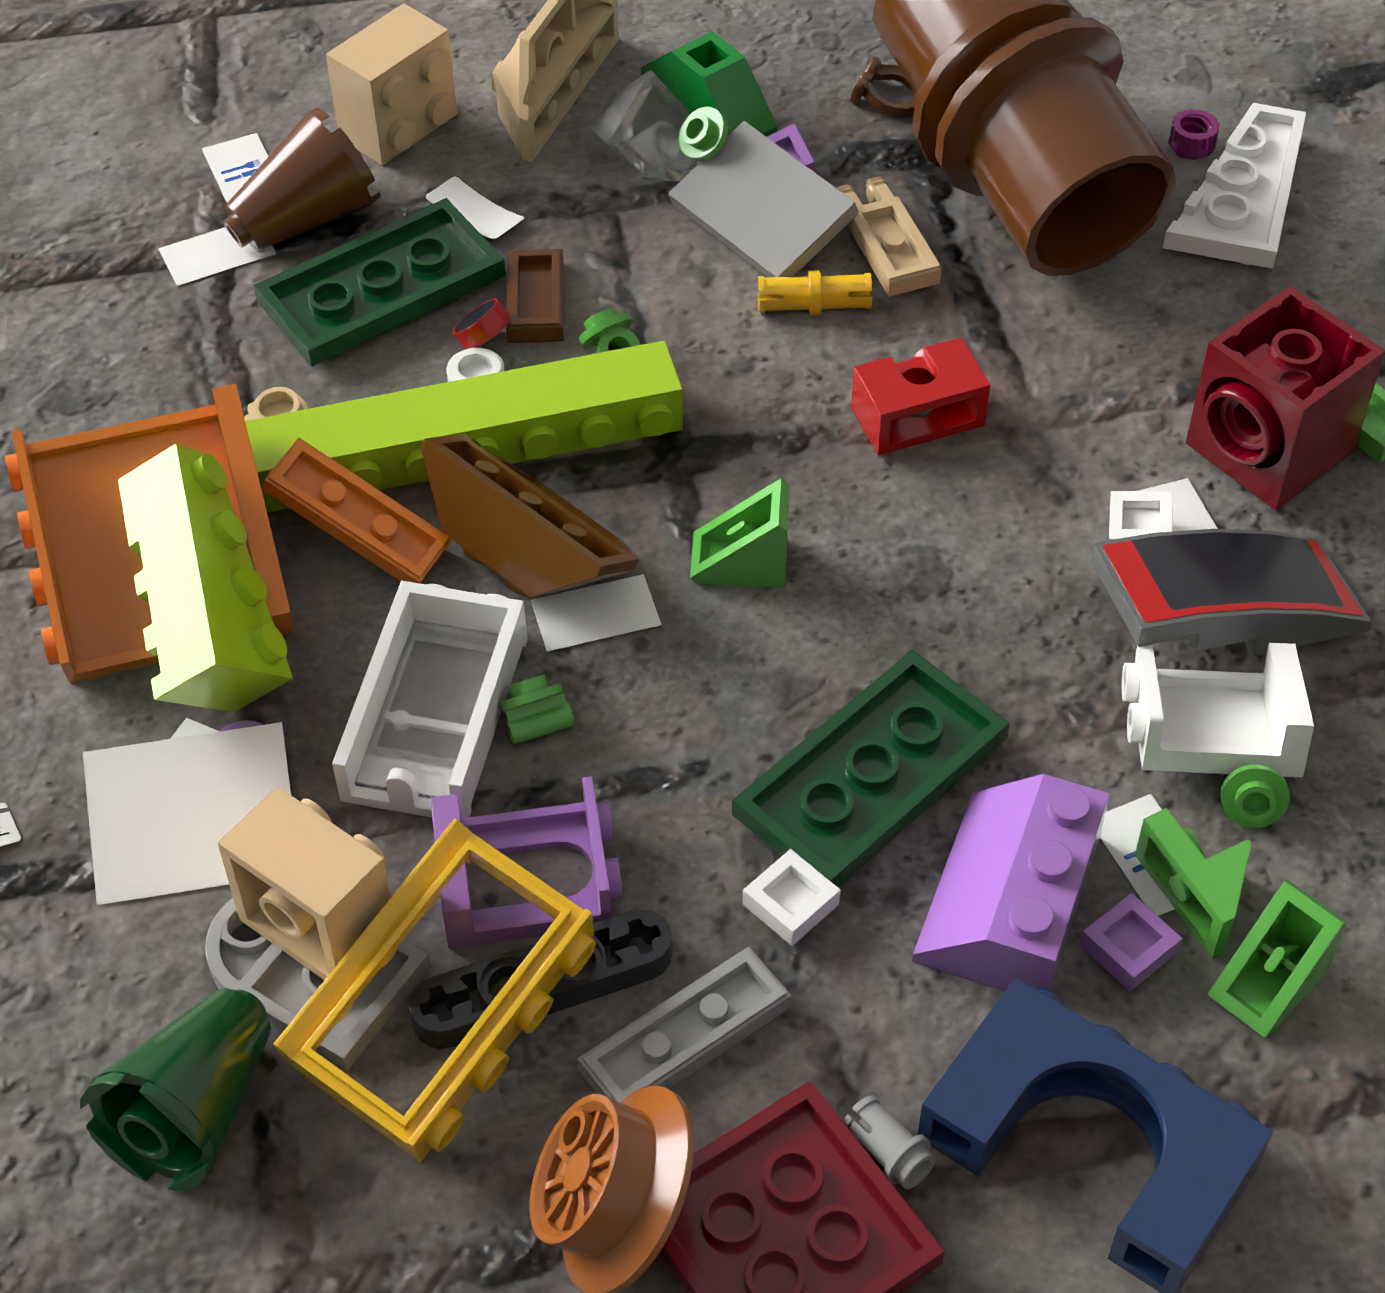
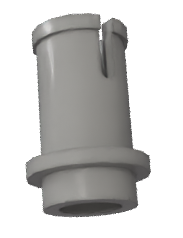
[843,1095,936,1189]

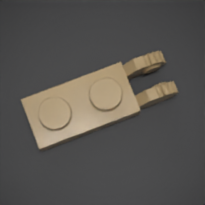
[837,176,941,297]

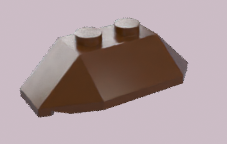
[421,434,639,598]

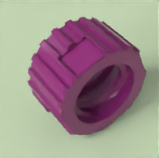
[1168,109,1220,160]

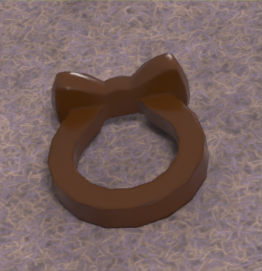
[850,57,917,117]

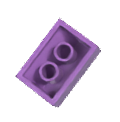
[912,774,1110,991]

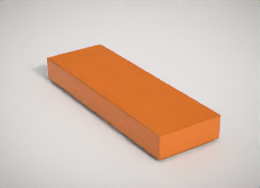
[262,437,452,584]

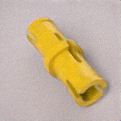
[758,270,872,315]

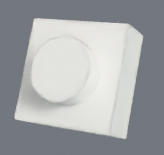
[1109,491,1173,540]
[743,849,840,946]

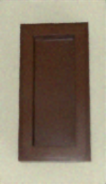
[506,249,564,343]

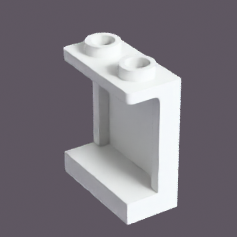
[1122,643,1314,777]

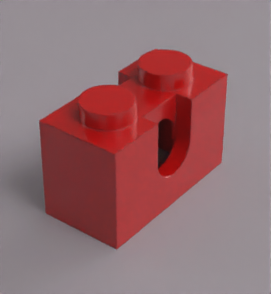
[851,337,991,456]

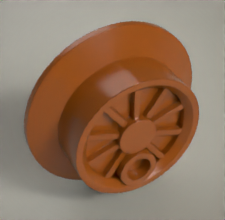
[529,1086,694,1293]

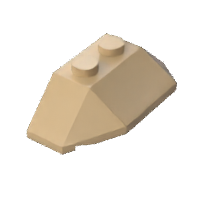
[492,0,619,162]

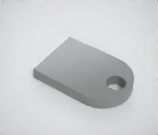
[205,898,431,1072]

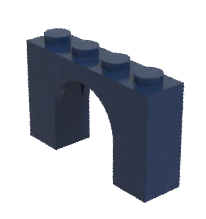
[917,977,1273,1293]

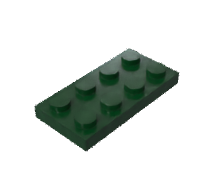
[254,198,506,367]
[732,650,1010,887]

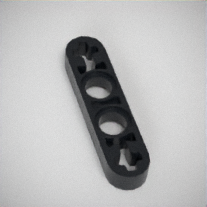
[409,909,673,1049]

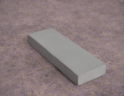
[577,946,792,1102]

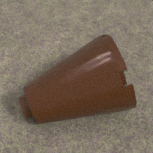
[223,107,381,251]

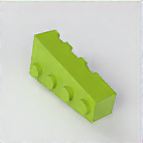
[118,444,293,713]

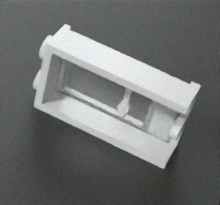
[332,581,528,818]

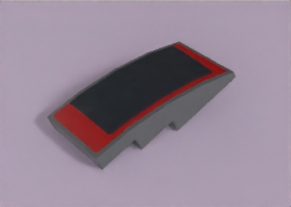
[1091,529,1372,656]

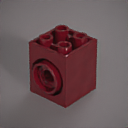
[1186,286,1385,510]

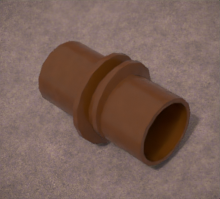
[872,0,1177,276]

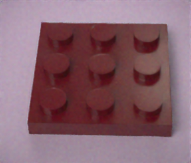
[660,1080,945,1293]

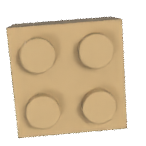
[326,3,458,166]
[217,786,392,980]

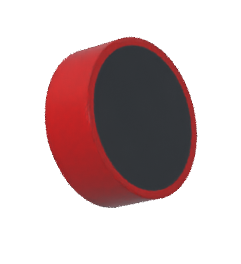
[452,298,510,349]

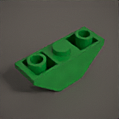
[640,31,778,137]

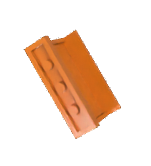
[5,384,295,683]

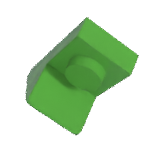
[1134,808,1252,959]

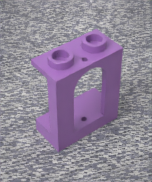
[430,776,623,949]

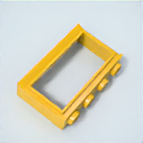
[274,818,596,1163]

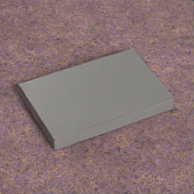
[668,121,859,278]

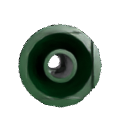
[80,988,271,1192]

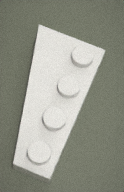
[1163,103,1306,269]

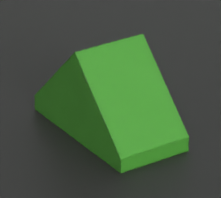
[690,478,790,588]
[1207,880,1347,1038]

